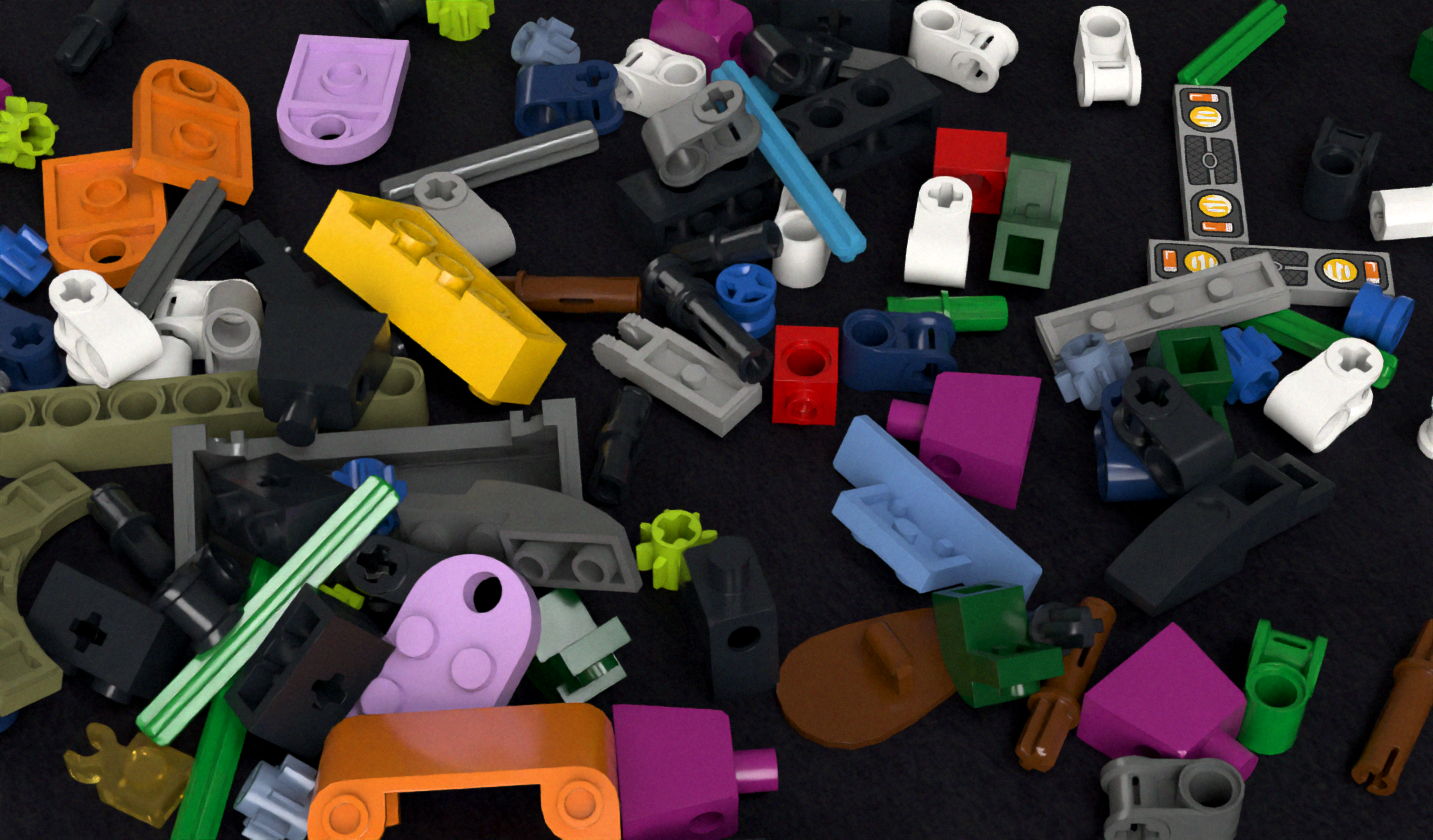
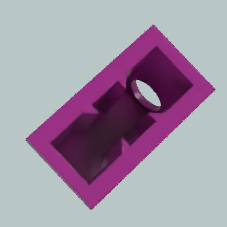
[649,0,754,100]
[886,372,1041,510]
[1076,622,1258,782]
[612,704,778,840]

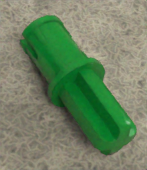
[885,291,1008,334]

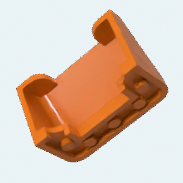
[307,702,621,840]

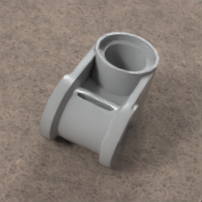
[414,172,516,269]
[202,280,264,374]

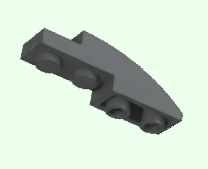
[396,479,643,593]

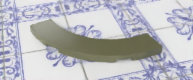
[0,461,95,717]

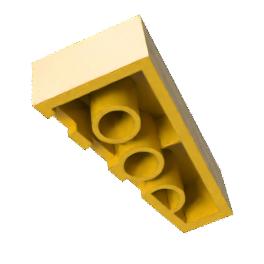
[303,190,567,406]

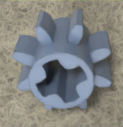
[511,17,580,76]
[1054,332,1134,410]
[233,754,318,840]

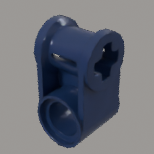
[514,60,624,137]
[0,299,71,392]
[838,309,958,395]
[1093,379,1171,502]

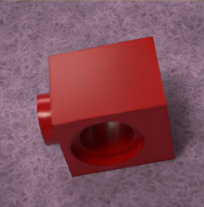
[933,127,1011,215]
[772,325,839,425]

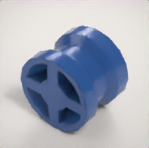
[715,263,777,339]
[1342,281,1415,354]

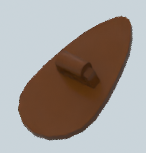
[776,607,957,750]

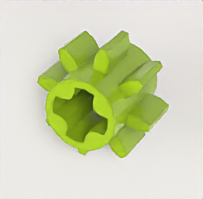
[426,0,495,41]
[0,96,59,169]
[635,509,717,591]

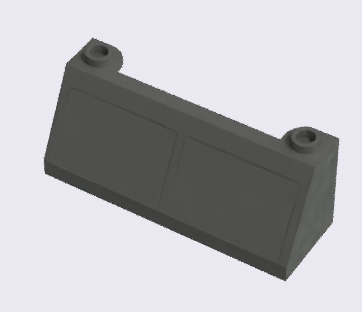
[171,398,583,587]

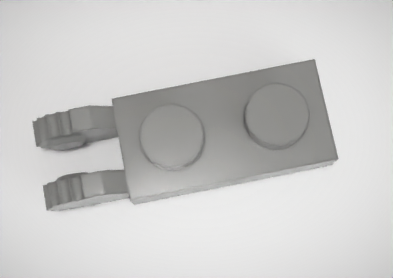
[592,313,762,437]

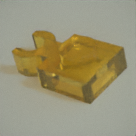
[63,723,195,829]

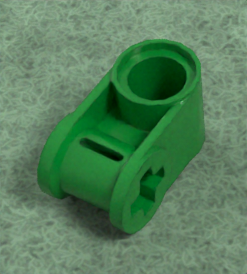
[1237,618,1328,755]

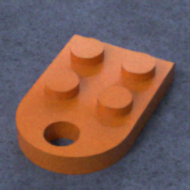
[132,59,253,206]
[42,148,169,289]

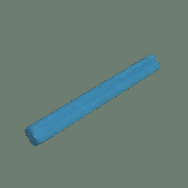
[711,60,866,262]

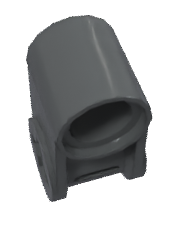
[641,80,763,187]
[1100,755,1245,840]

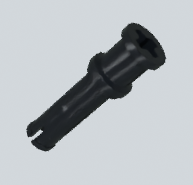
[641,253,774,384]

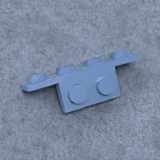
[831,415,1042,605]

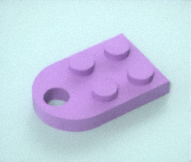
[277,34,411,165]
[345,554,541,718]

